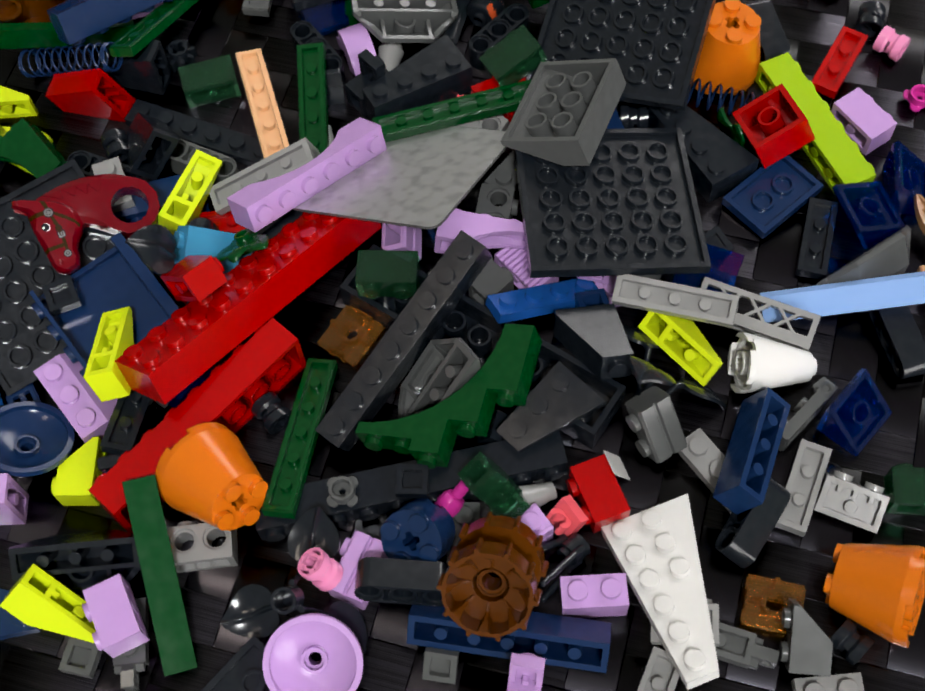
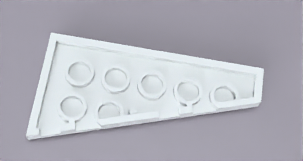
[601,493,719,690]

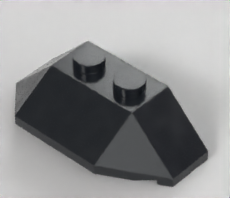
[8,529,141,601]

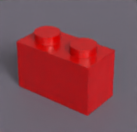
[160,255,228,302]
[566,454,631,533]

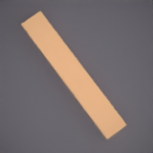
[235,48,289,159]

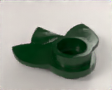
[716,107,750,152]
[216,229,269,263]

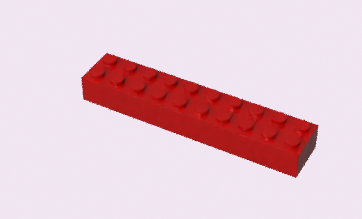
[115,210,382,405]

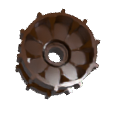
[436,511,549,642]

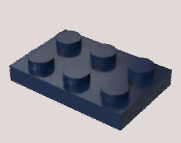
[721,155,824,239]

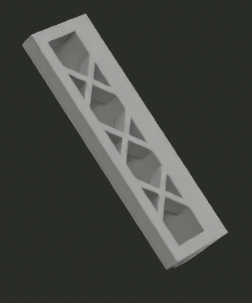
[209,138,320,215]
[611,274,739,328]
[701,277,821,351]

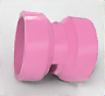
[872,25,911,62]
[297,547,343,592]

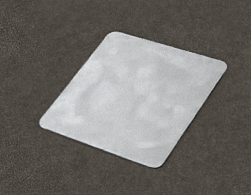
[293,126,507,229]

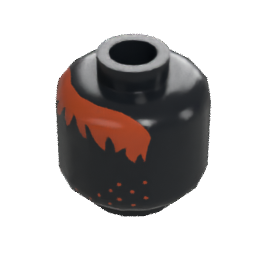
[466,0,504,27]

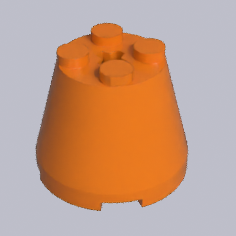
[692,0,762,96]
[155,422,268,531]
[823,543,925,648]

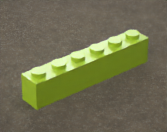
[755,52,876,203]

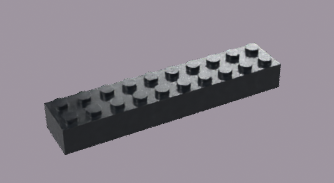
[339,243,626,449]

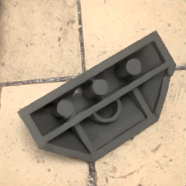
[351,0,458,43]
[816,225,911,285]
[398,338,481,418]

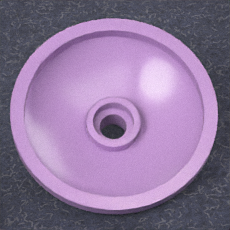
[262,613,364,691]

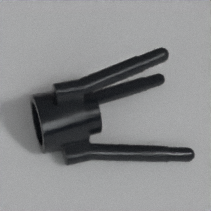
[540,533,591,603]

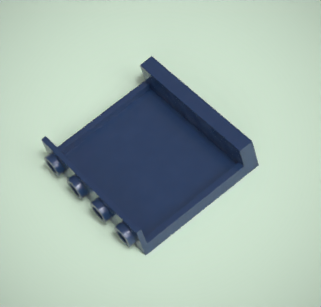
[29,232,179,385]

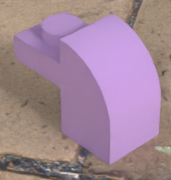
[336,23,376,76]
[507,653,546,691]

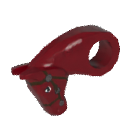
[12,174,160,276]

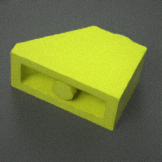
[51,437,107,506]

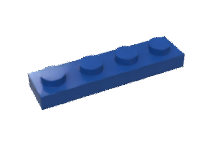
[485,278,598,324]

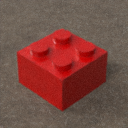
[732,83,815,168]

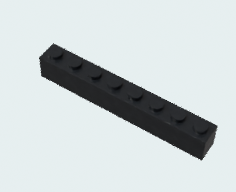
[315,230,492,452]

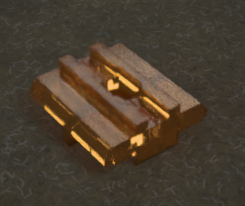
[317,305,385,367]
[740,574,806,634]

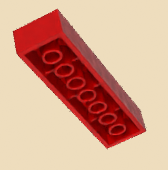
[88,318,306,533]

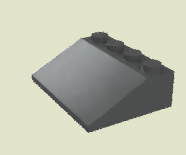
[501,58,626,166]

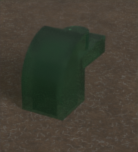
[458,452,531,519]

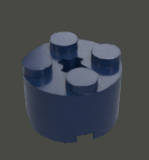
[380,498,456,562]

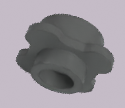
[326,476,359,508]

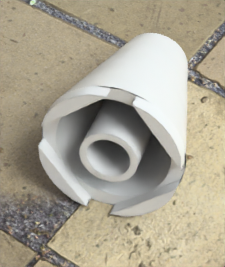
[727,332,817,394]

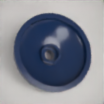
[0,401,75,477]

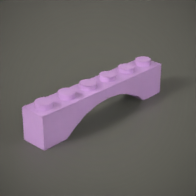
[227,117,387,233]
[434,208,610,284]

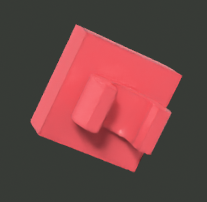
[546,495,589,538]

